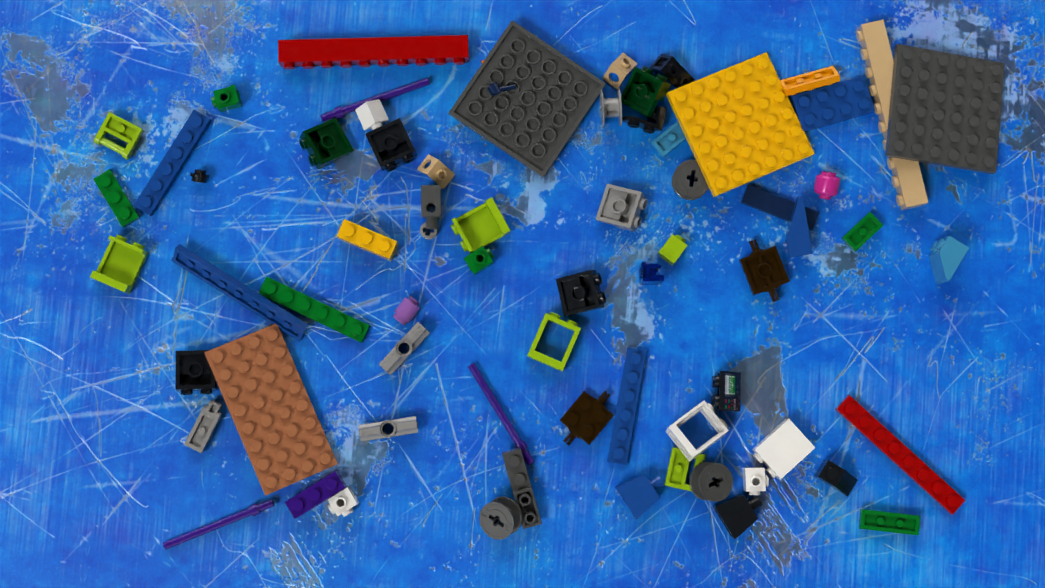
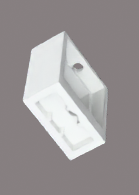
[665,400,729,462]

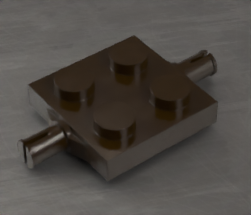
[739,239,790,303]
[560,390,614,446]

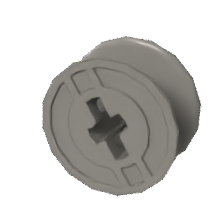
[600,88,622,128]

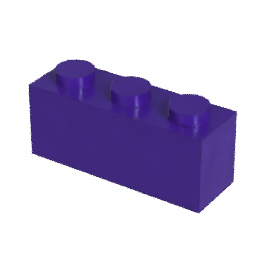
[285,471,347,519]

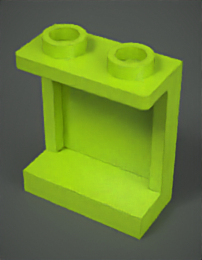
[450,197,510,254]
[90,234,149,294]

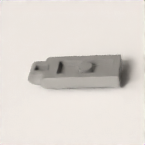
[184,400,222,453]

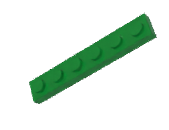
[258,276,370,343]

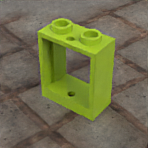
[527,312,581,372]

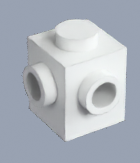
[355,99,389,130]
[742,467,769,495]
[327,487,359,517]

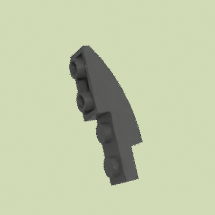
[502,447,542,529]

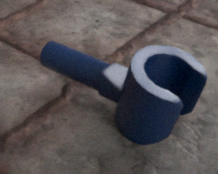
[488,82,516,96]

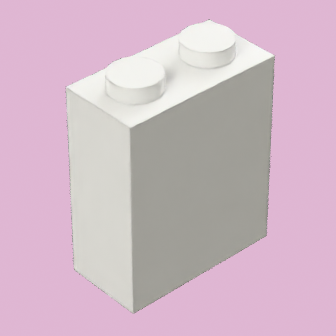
[752,419,815,479]

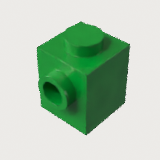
[464,246,494,276]

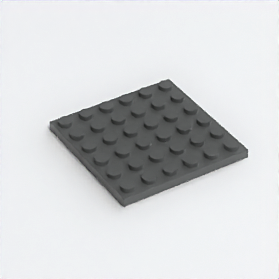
[448,20,606,178]
[885,44,1005,174]

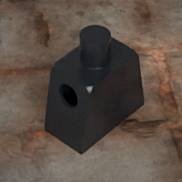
[712,494,763,539]

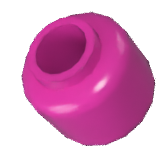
[814,171,840,200]

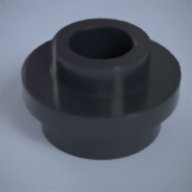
[190,169,210,183]

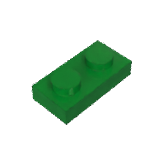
[841,212,883,252]

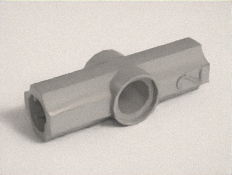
[379,322,430,375]
[358,416,419,442]

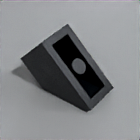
[814,460,858,497]

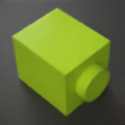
[657,234,688,266]

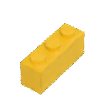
[336,219,399,261]

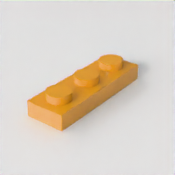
[780,66,840,96]

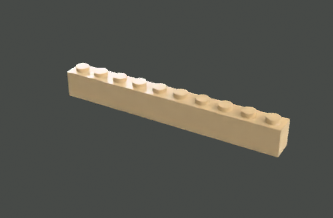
[856,20,928,210]

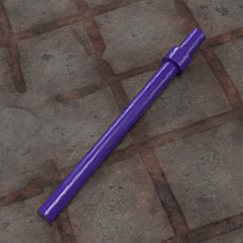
[320,78,430,122]
[468,363,534,465]
[163,499,275,550]

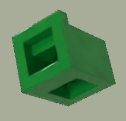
[211,85,243,112]

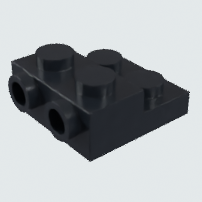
[365,118,417,172]
[556,270,606,316]
[176,350,217,395]

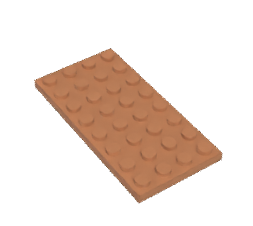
[204,324,337,496]

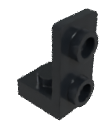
[650,54,695,88]
[622,106,667,134]

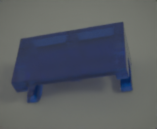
[639,262,664,285]

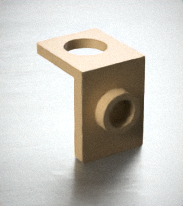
[602,53,637,90]
[417,154,455,189]

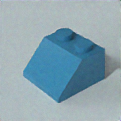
[929,236,969,284]

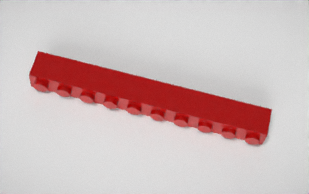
[278,35,469,69]

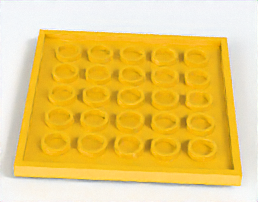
[666,52,815,198]

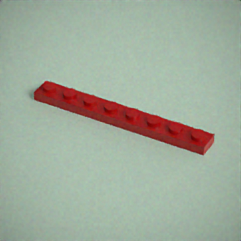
[835,395,965,515]

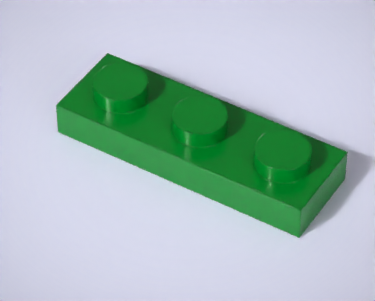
[93,169,140,228]
[859,509,920,535]

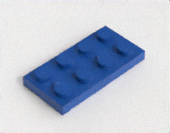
[791,75,875,132]

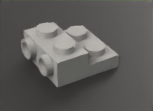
[596,184,647,232]

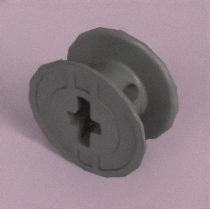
[672,160,709,200]
[689,462,733,502]
[479,497,523,540]

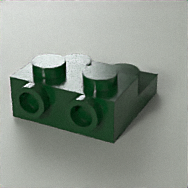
[621,66,671,118]
[299,118,354,170]

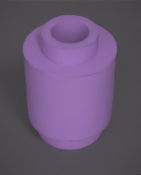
[393,296,420,325]

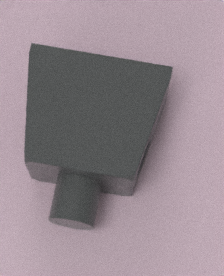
[421,185,442,229]

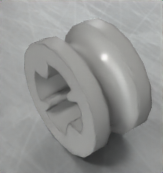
[420,222,438,240]

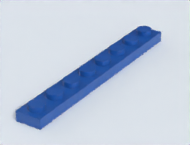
[171,244,308,342]

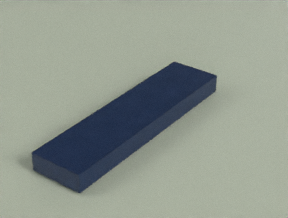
[741,185,819,231]

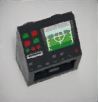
[711,371,741,412]

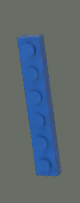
[134,110,212,216]
[607,348,647,465]

